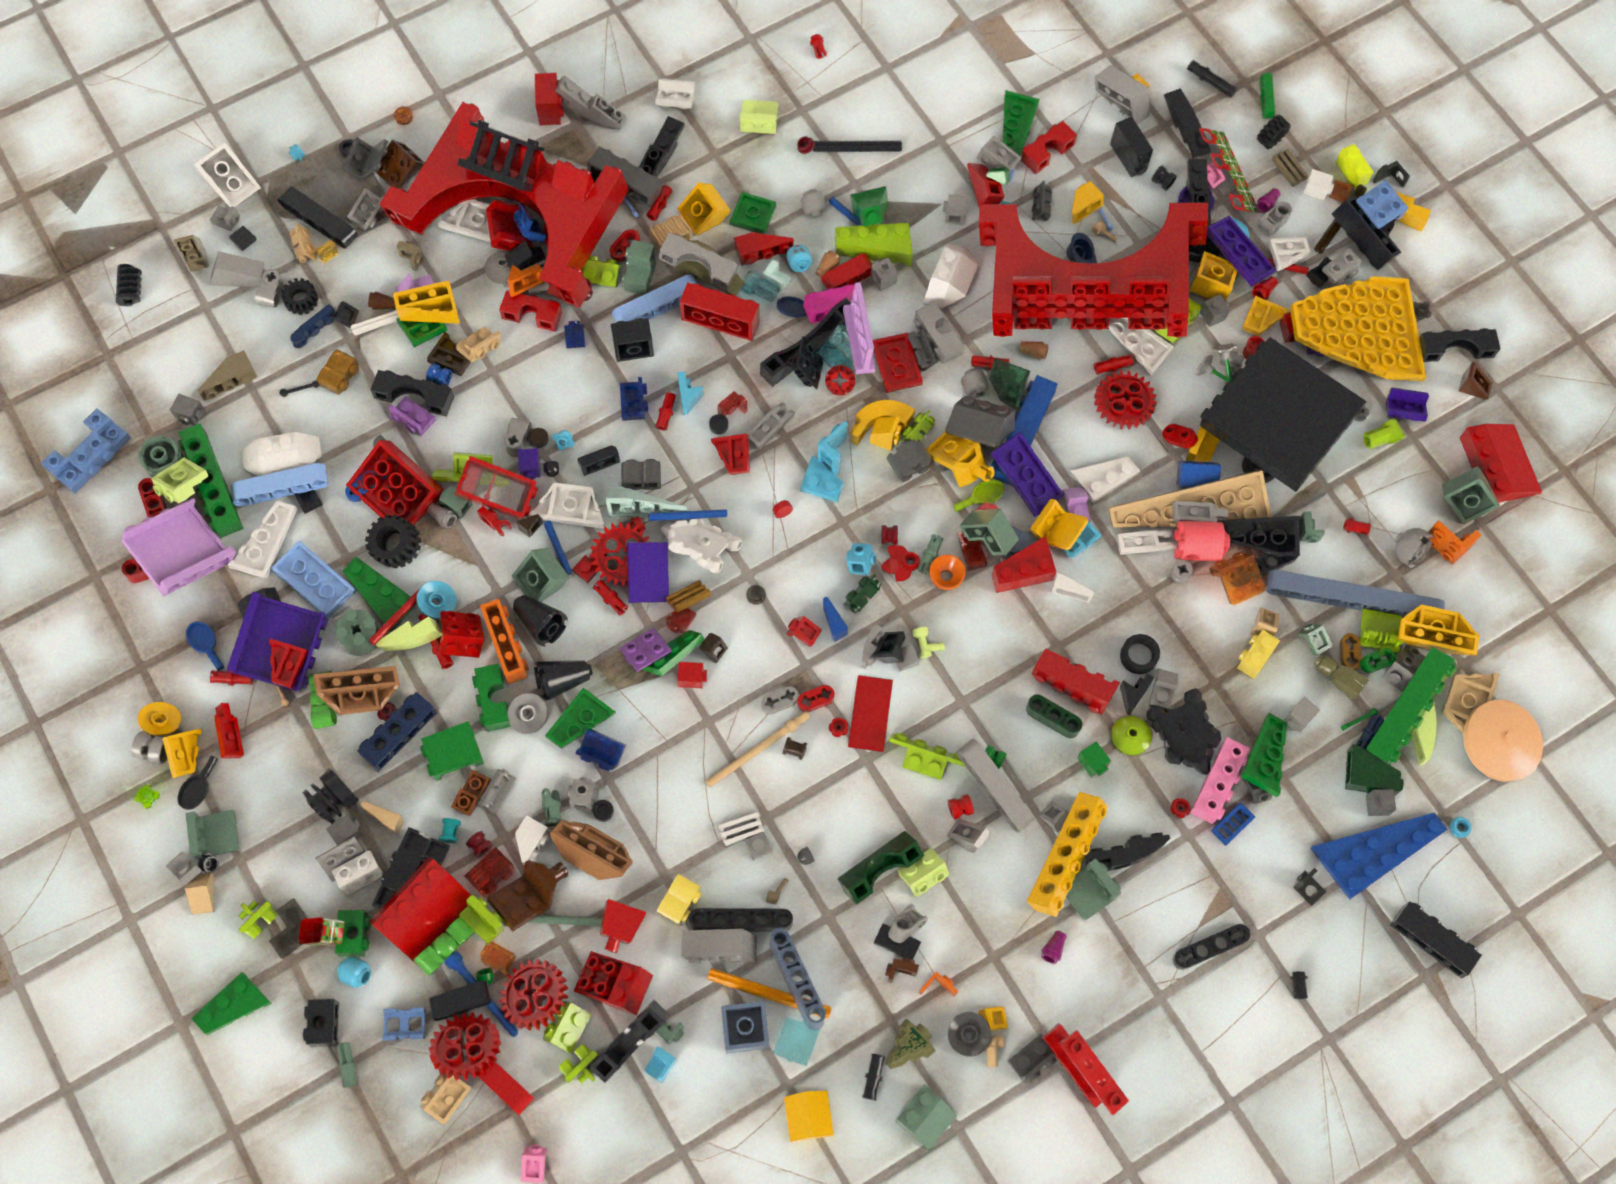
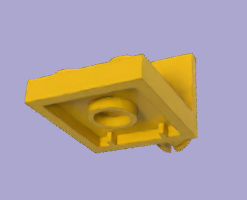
[926,432,995,487]

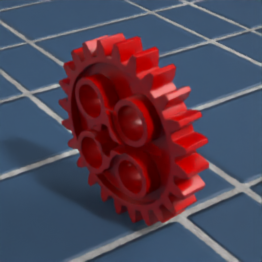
[1094,370,1157,430]
[589,522,650,587]
[499,959,568,1031]
[428,1012,501,1081]

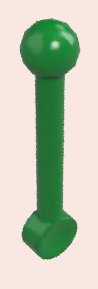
[1340,708,1378,731]

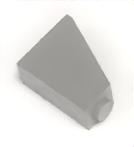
[210,251,266,287]

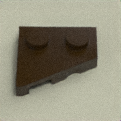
[427,332,470,376]

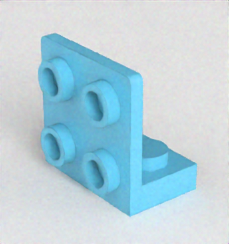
[817,421,848,475]

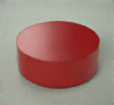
[772,500,793,518]

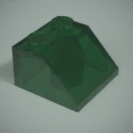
[989,358,1031,407]

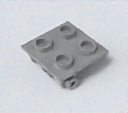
[315,837,365,882]

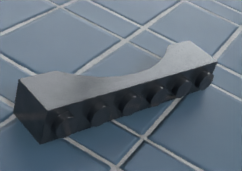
[760,298,851,387]

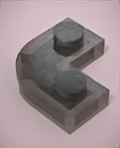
[269,898,308,959]

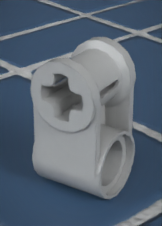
[1257,201,1292,237]
[255,269,284,308]
[504,417,532,457]
[888,904,928,943]

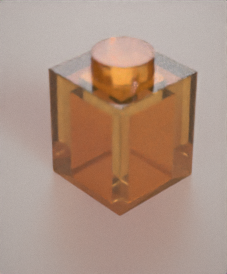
[480,941,516,976]

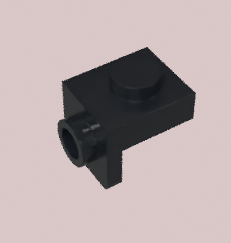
[1306,257,1332,288]

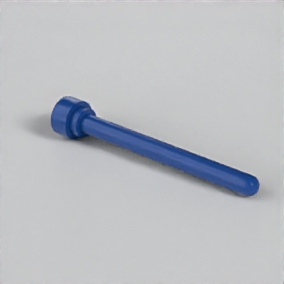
[444,951,518,1037]

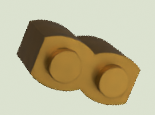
[316,349,359,395]

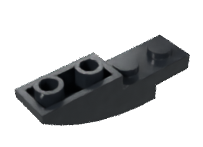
[639,116,685,177]
[1186,159,1211,227]
[1085,832,1170,871]

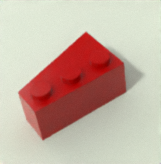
[991,536,1057,593]

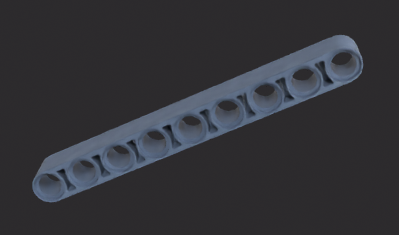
[1266,570,1445,618]

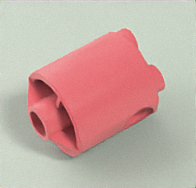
[1173,520,1230,561]

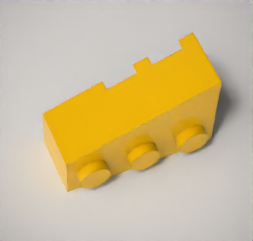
[393,280,460,324]

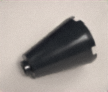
[513,595,568,647]
[534,660,593,702]

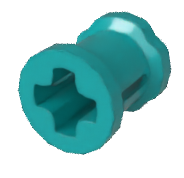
[439,818,461,843]

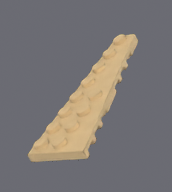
[1108,470,1272,527]

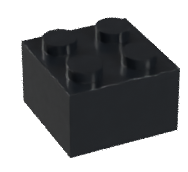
[611,318,654,362]

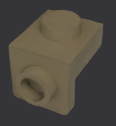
[396,241,424,271]

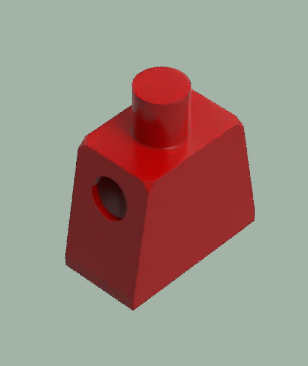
[600,899,646,954]

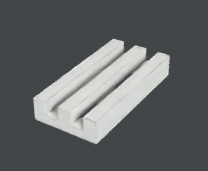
[718,812,764,846]

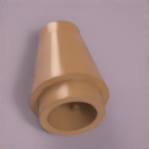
[815,250,841,278]
[1019,341,1048,360]

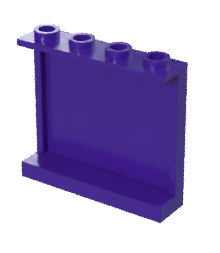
[227,592,328,693]

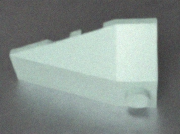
[606,486,687,518]

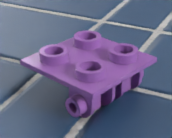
[619,628,672,672]

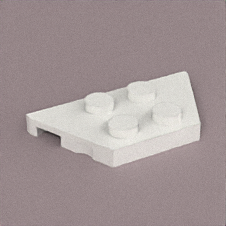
[438,199,490,242]
[529,483,605,529]

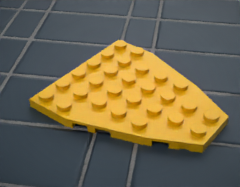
[1290,276,1426,382]

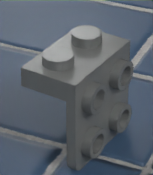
[342,137,388,181]
[1382,645,1425,692]

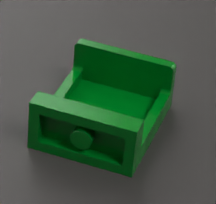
[420,721,484,781]

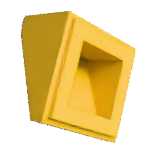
[978,1006,1008,1031]

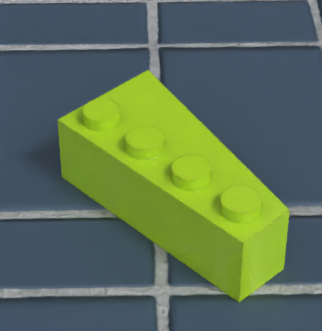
[834,223,913,266]

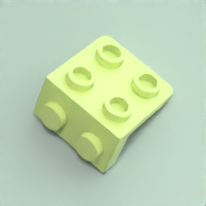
[740,100,778,134]

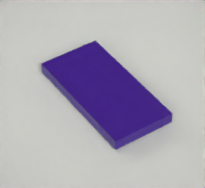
[1207,216,1277,286]
[990,432,1064,517]

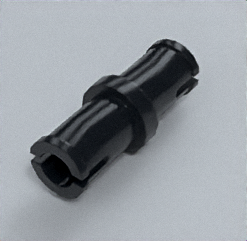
[862,1054,885,1101]

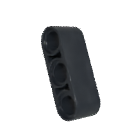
[429,981,491,1021]

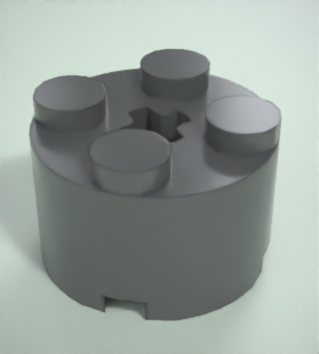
[887,439,932,482]

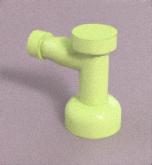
[912,627,945,658]

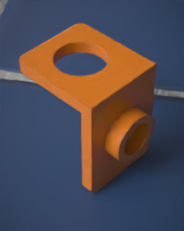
[919,971,958,997]

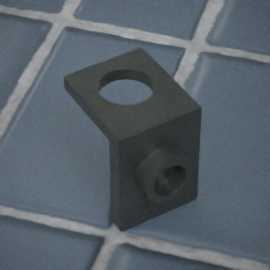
[1373,161,1410,187]
[1293,868,1326,906]

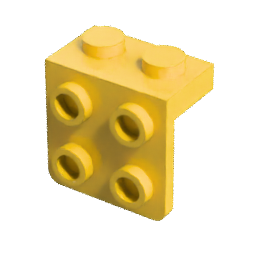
[1030,499,1089,550]

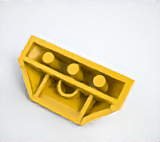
[1398,605,1480,656]

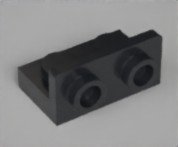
[577,445,620,476]

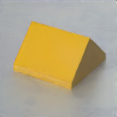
[784,1091,834,1142]

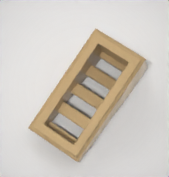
[361,801,404,835]

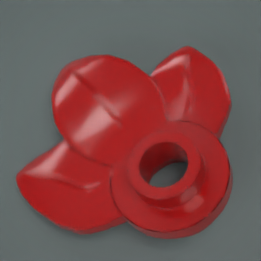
[881,545,920,582]

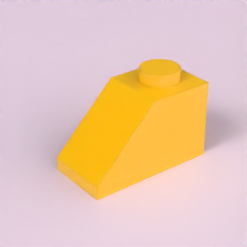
[1072,181,1104,225]

